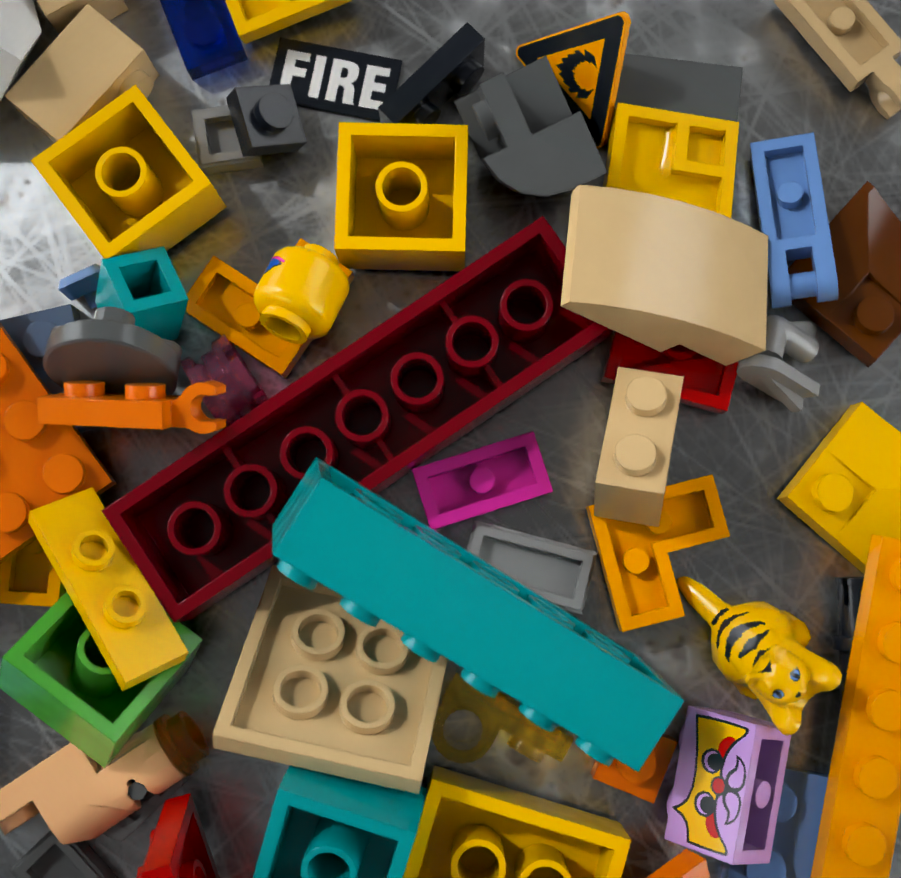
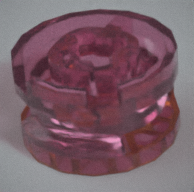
[181,334,269,427]

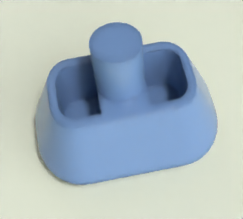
[58,263,100,309]

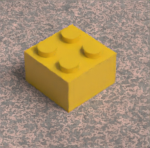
[31,84,227,259]
[334,122,468,271]

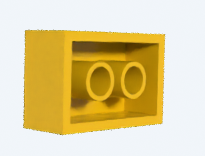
[402,765,631,878]

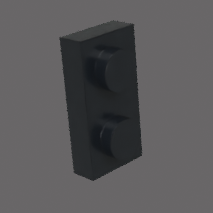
[378,22,485,124]

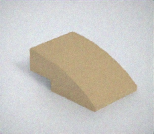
[561,185,769,366]

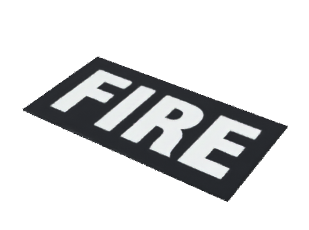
[269,37,403,121]

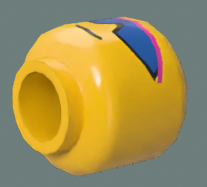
[253,244,350,344]

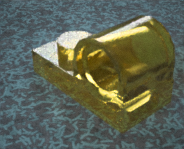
[432,667,574,763]

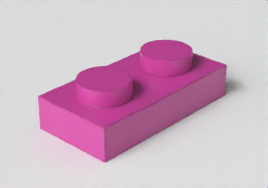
[412,431,553,530]

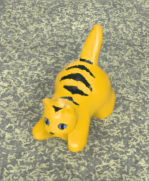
[677,576,842,736]

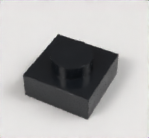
[226,84,307,157]

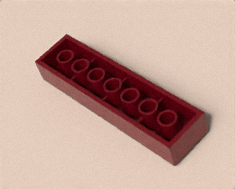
[101,216,613,623]

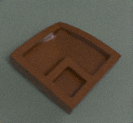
[788,181,901,367]

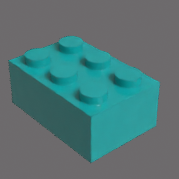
[253,765,428,878]

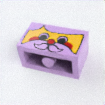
[664,706,791,865]

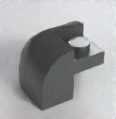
[454,56,608,197]

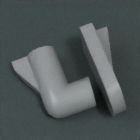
[736,315,820,413]

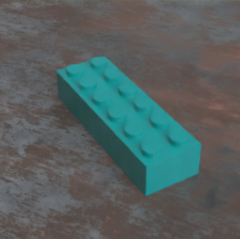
[272,457,685,772]

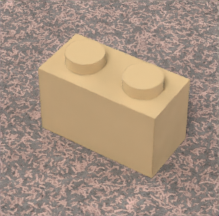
[4,3,160,143]
[594,367,684,527]

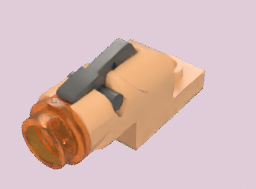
[0,711,209,845]

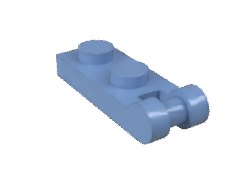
[750,132,839,309]

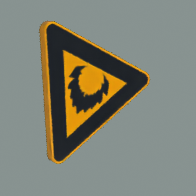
[516,11,631,149]

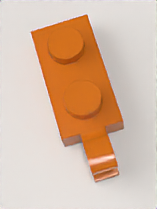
[37,380,226,434]

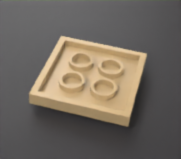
[212,565,448,794]

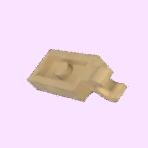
[774,0,901,120]

